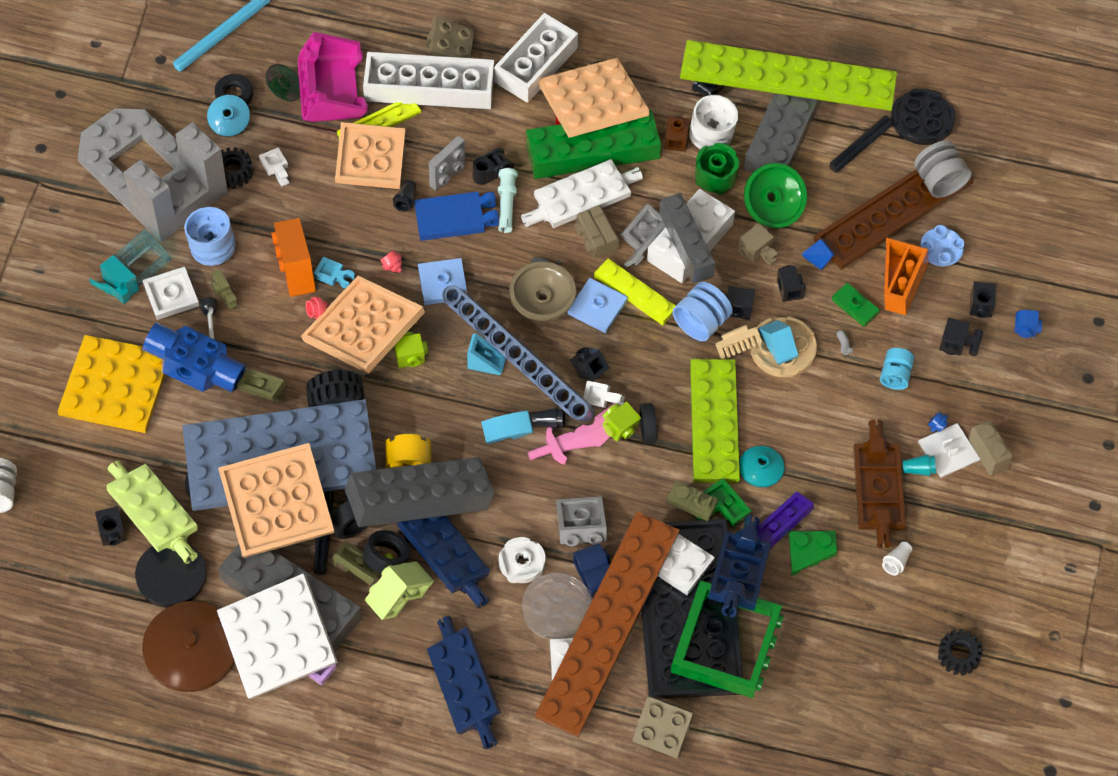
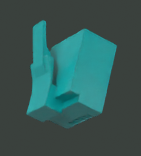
[89,255,139,304]

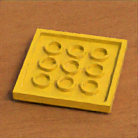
[58,335,166,433]

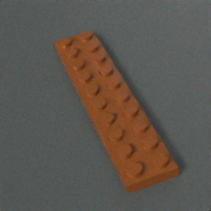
[535,511,679,738]

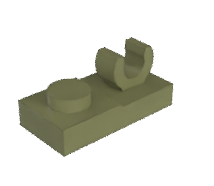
[236,368,287,403]
[666,480,718,521]
[332,541,379,585]

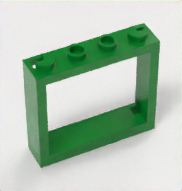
[671,580,784,698]

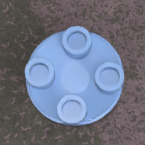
[920,225,964,267]

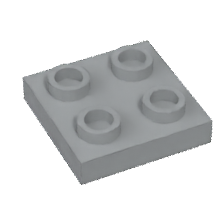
[429,136,465,191]

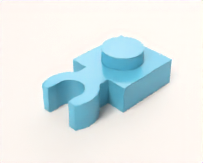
[313,257,355,289]

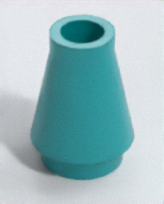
[903,454,936,476]

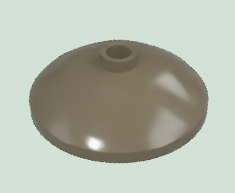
[510,262,576,321]

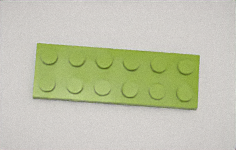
[690,359,740,483]

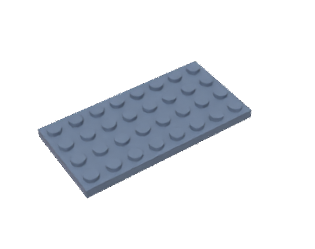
[182,399,376,511]

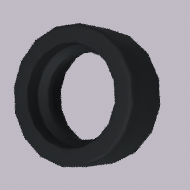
[330,500,368,539]
[363,530,410,574]

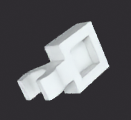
[259,147,289,187]
[583,381,625,408]

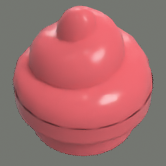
[380,250,402,273]
[306,297,330,319]

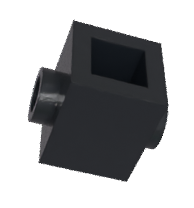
[570,347,610,381]

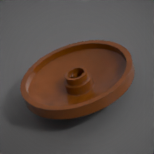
[142,601,235,692]

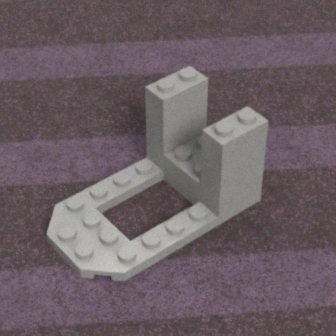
[78,109,228,242]

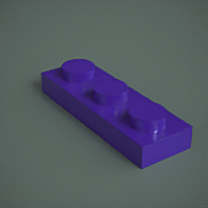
[757,491,814,548]

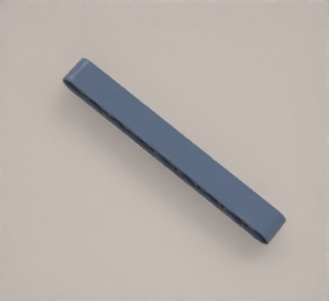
[442,285,594,422]

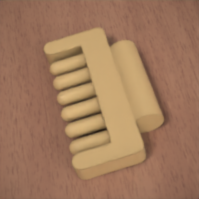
[716,325,763,360]

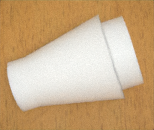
[882,542,912,575]

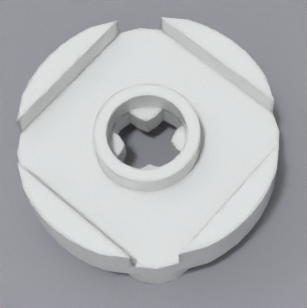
[499,537,545,583]

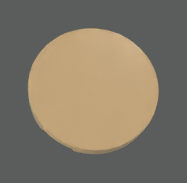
[750,316,817,377]

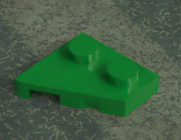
[788,531,837,576]

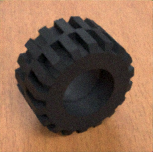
[306,370,365,407]

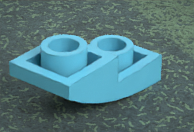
[481,411,534,445]

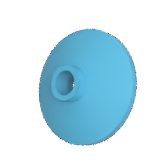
[207,95,250,137]

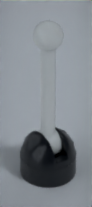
[200,297,218,339]

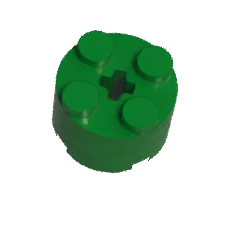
[695,143,739,195]

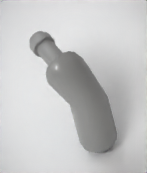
[836,330,853,355]

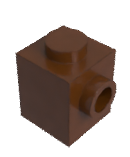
[664,116,689,152]

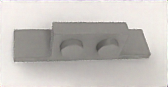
[620,203,665,268]

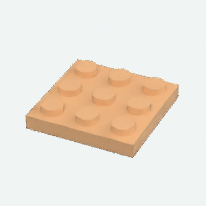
[335,122,405,189]

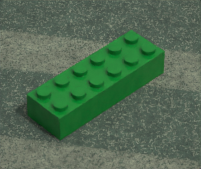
[526,110,661,179]

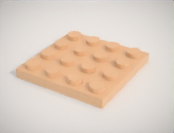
[539,58,649,138]
[301,276,425,374]
[218,443,334,558]

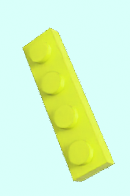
[594,258,675,325]

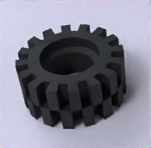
[221,147,253,189]
[938,629,983,676]

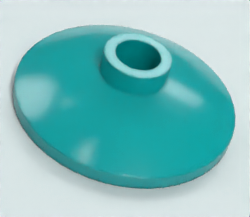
[739,446,784,487]

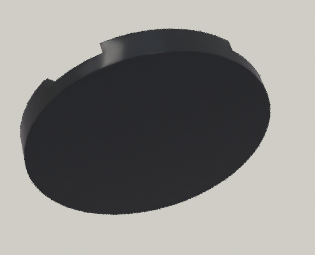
[891,89,955,145]
[135,545,206,608]

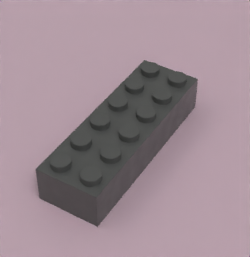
[744,93,821,173]
[345,457,494,527]
[218,544,362,653]

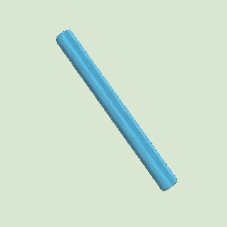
[173,0,270,72]

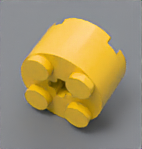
[385,434,432,468]

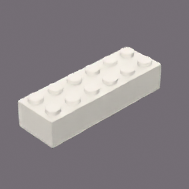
[363,52,494,109]

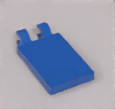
[414,192,499,241]

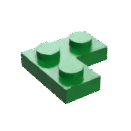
[694,478,752,527]

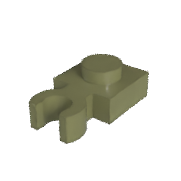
[211,269,238,310]

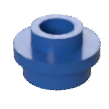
[927,411,948,432]

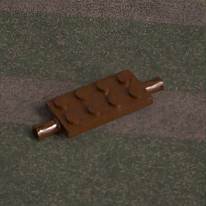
[853,419,906,548]

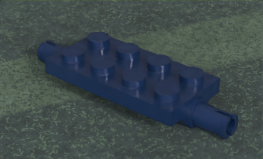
[708,515,771,617]
[397,516,490,608]
[427,616,502,749]

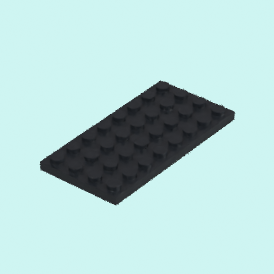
[641,519,743,699]

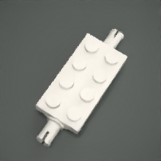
[521,159,643,228]

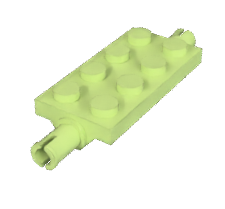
[106,460,197,564]

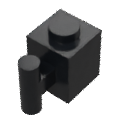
[939,317,983,356]

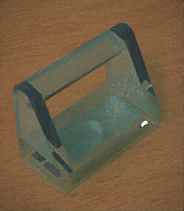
[114,229,171,287]

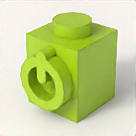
[394,332,428,368]
[602,401,641,442]

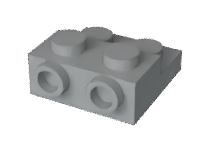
[556,496,607,547]

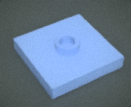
[418,258,467,305]
[567,278,628,333]

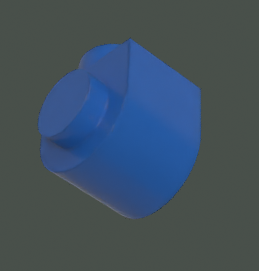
[1014,310,1042,338]

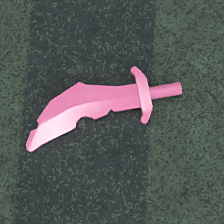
[528,402,625,465]

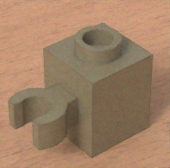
[738,223,778,266]

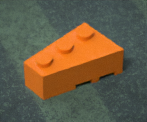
[271,218,316,297]
[884,238,929,316]

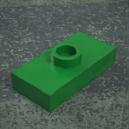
[832,283,880,327]

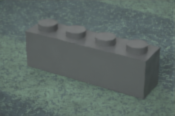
[659,193,715,283]

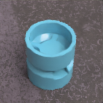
[880,348,915,390]

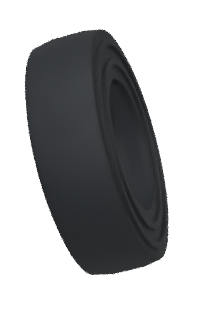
[214,74,253,105]
[640,403,657,444]

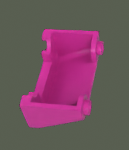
[298,32,368,122]

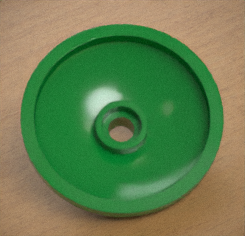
[744,163,807,228]

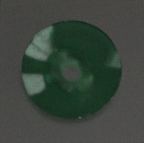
[265,64,300,102]

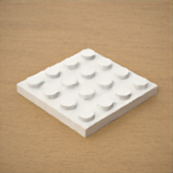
[217,574,338,699]

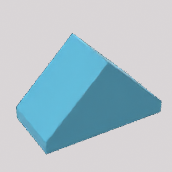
[758,320,798,365]
[467,333,506,375]

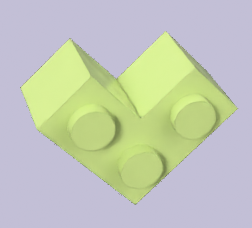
[365,561,434,620]

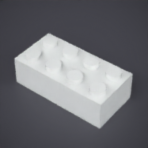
[494,13,578,103]
[647,189,735,283]

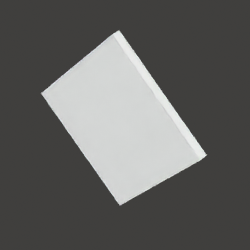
[918,423,980,478]

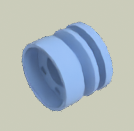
[184,207,236,266]
[673,282,732,341]

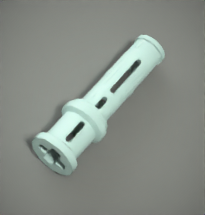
[498,168,518,233]

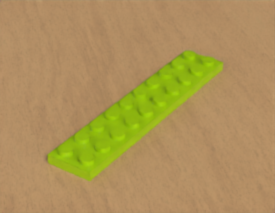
[680,40,897,111]

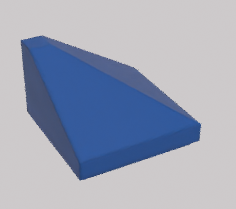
[802,239,835,270]

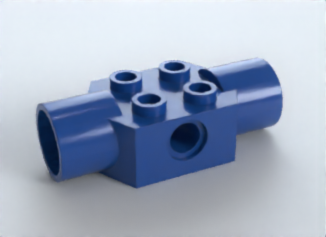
[143,322,246,393]

